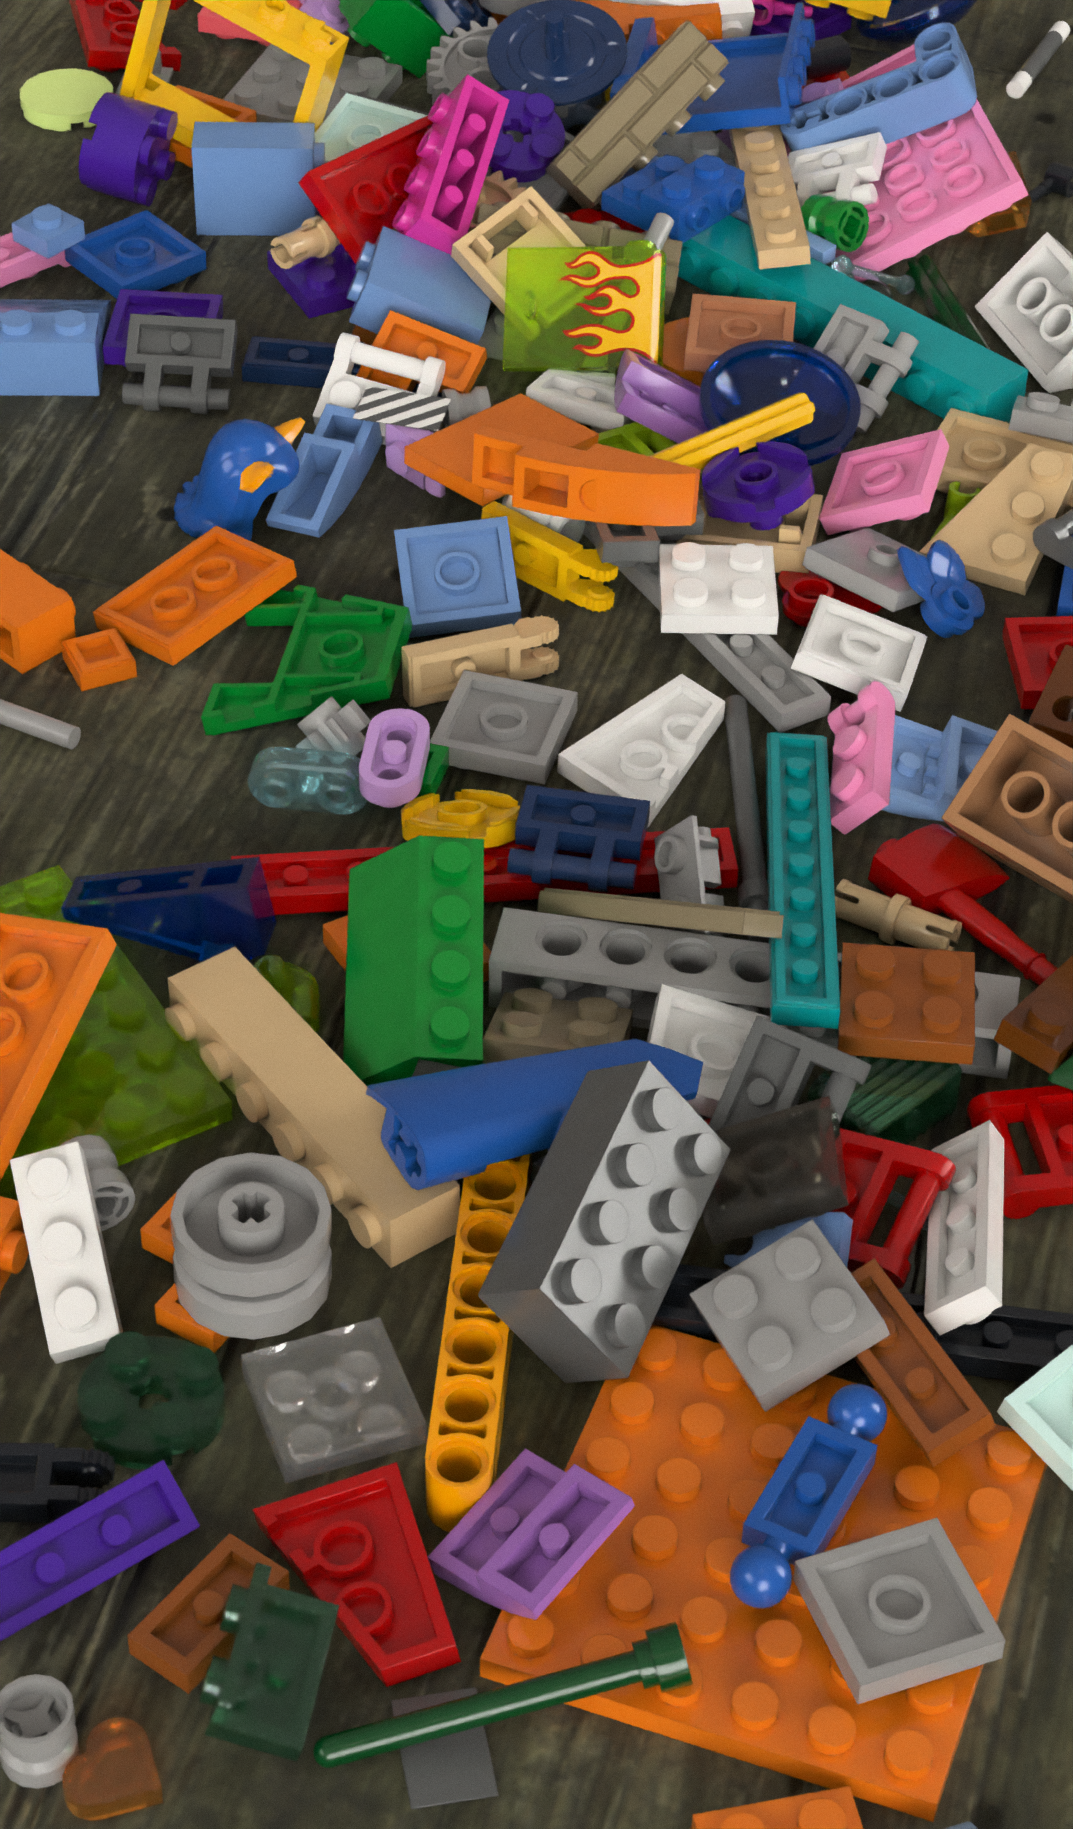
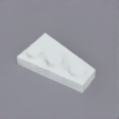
[557,674,725,828]

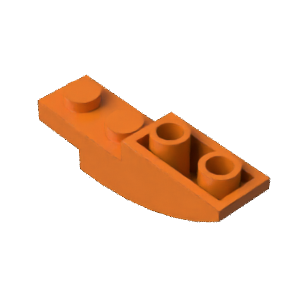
[472,425,700,526]

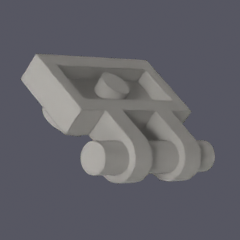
[787,304,919,434]

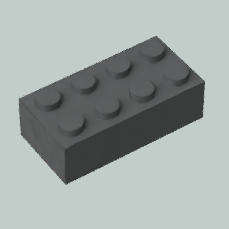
[478,1060,731,1383]

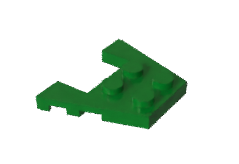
[201,584,413,735]

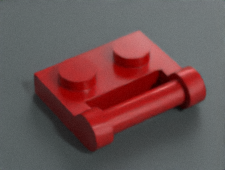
[967,1085,1073,1219]
[799,1128,956,1289]

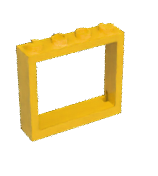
[120,0,349,148]

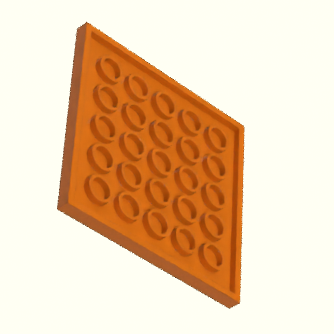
[480,1325,1047,1822]

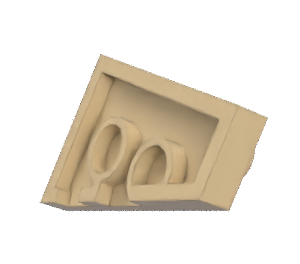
[919,443,1073,595]

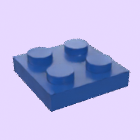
[65,210,207,299]

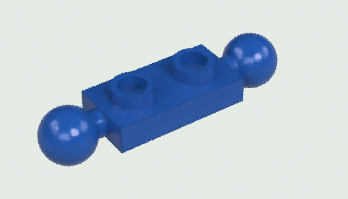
[730,1384,887,1608]

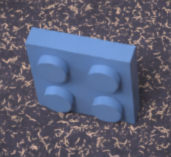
[394,516,522,638]

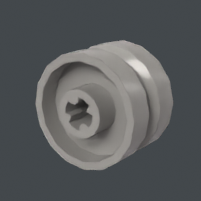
[170,1152,332,1340]

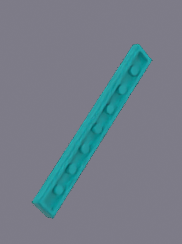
[765,732,840,1029]

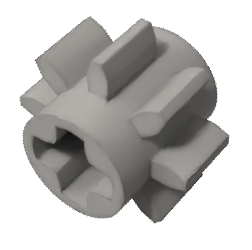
[296,696,371,771]

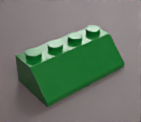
[343,836,484,1086]

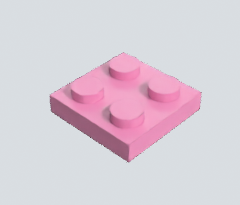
[819,429,949,535]

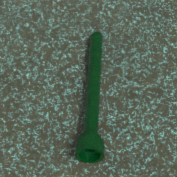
[313,1622,693,1768]

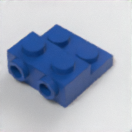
[601,154,745,243]

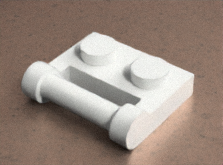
[312,332,446,445]

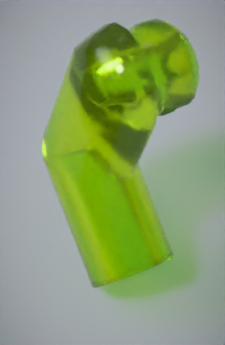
[254,954,319,1033]

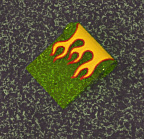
[502,240,667,380]

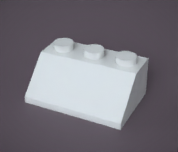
[974,232,1073,393]

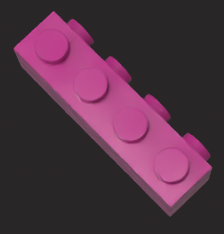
[392,74,509,255]

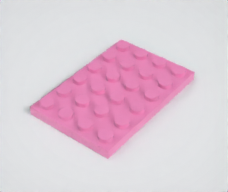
[784,44,1028,282]

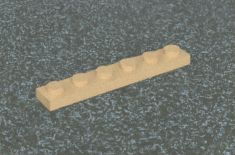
[729,125,811,270]

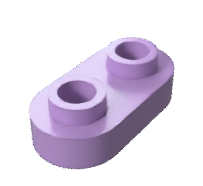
[359,708,430,808]

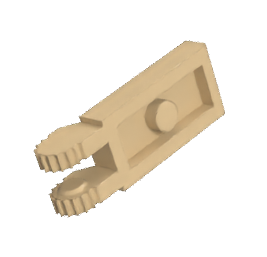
[401,615,559,708]

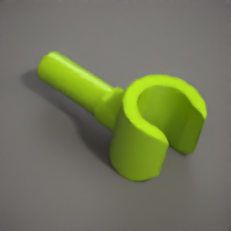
[931,481,981,539]

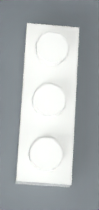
[10,1141,126,1364]

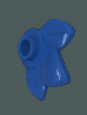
[897,540,985,638]

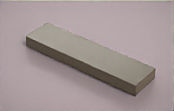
[538,888,784,938]

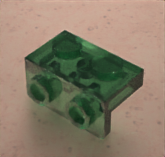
[198,1562,339,1762]

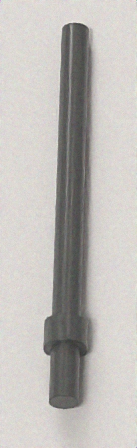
[724,695,769,943]

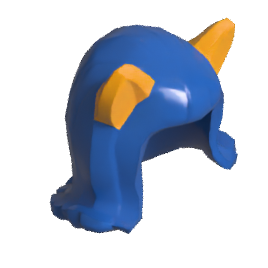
[174,417,305,541]

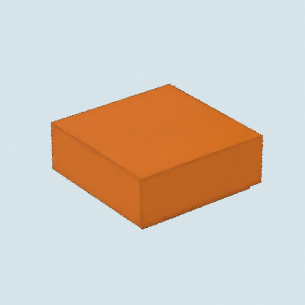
[61,628,137,692]

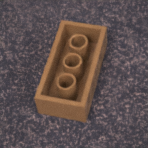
[941,714,1073,904]

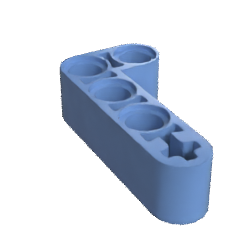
[780,23,977,152]

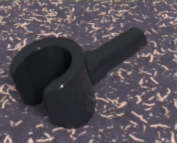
[1016,162,1073,209]

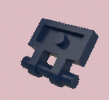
[507,785,650,892]

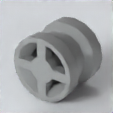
[442,386,491,428]

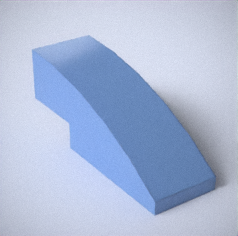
[266,404,383,538]

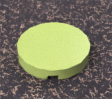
[20,68,113,131]

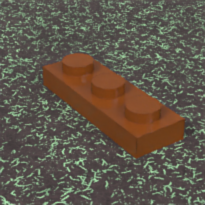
[851,1259,996,1467]

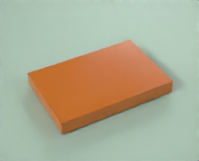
[404,393,599,506]
[92,526,297,666]

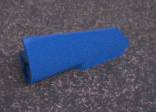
[366,1039,703,1190]

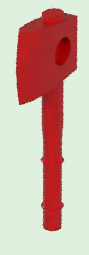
[868,823,1058,986]

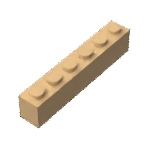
[165,947,460,1268]

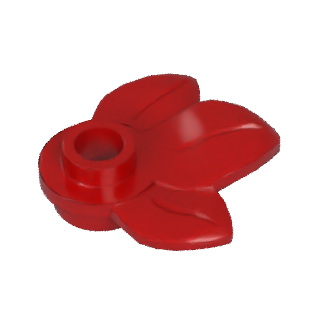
[778,570,883,627]

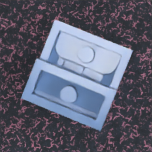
[882,715,998,822]

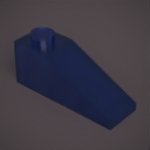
[61,857,276,962]

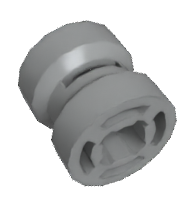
[60,1135,135,1231]
[0,1674,80,1789]

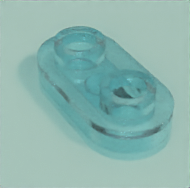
[248,747,367,814]

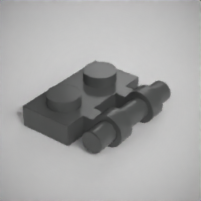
[122,314,238,415]

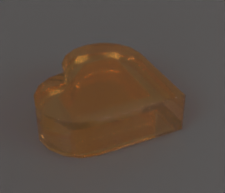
[62,1717,163,1821]

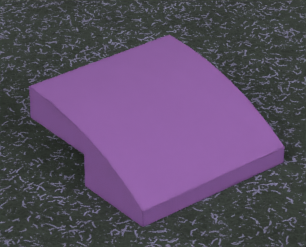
[614,348,725,443]
[428,1449,635,1620]

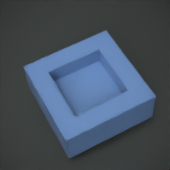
[12,203,85,259]

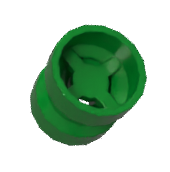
[801,194,869,252]

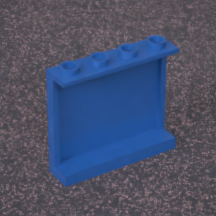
[610,3,815,135]

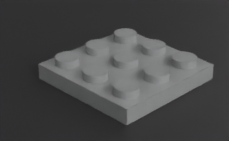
[223,44,402,123]

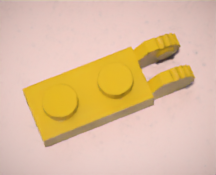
[481,501,618,613]

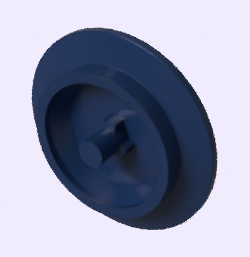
[487,0,627,106]

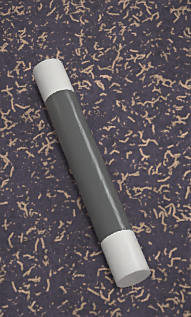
[1006,21,1070,99]

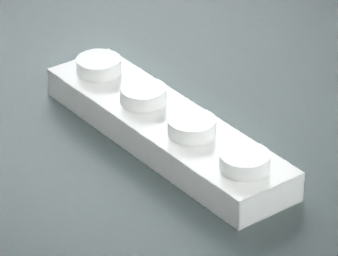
[924,1120,1004,1335]

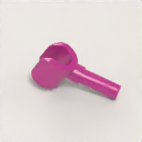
[752,0,813,26]

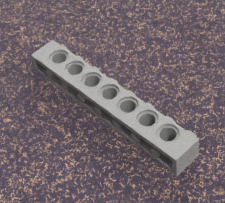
[489,907,1020,1079]

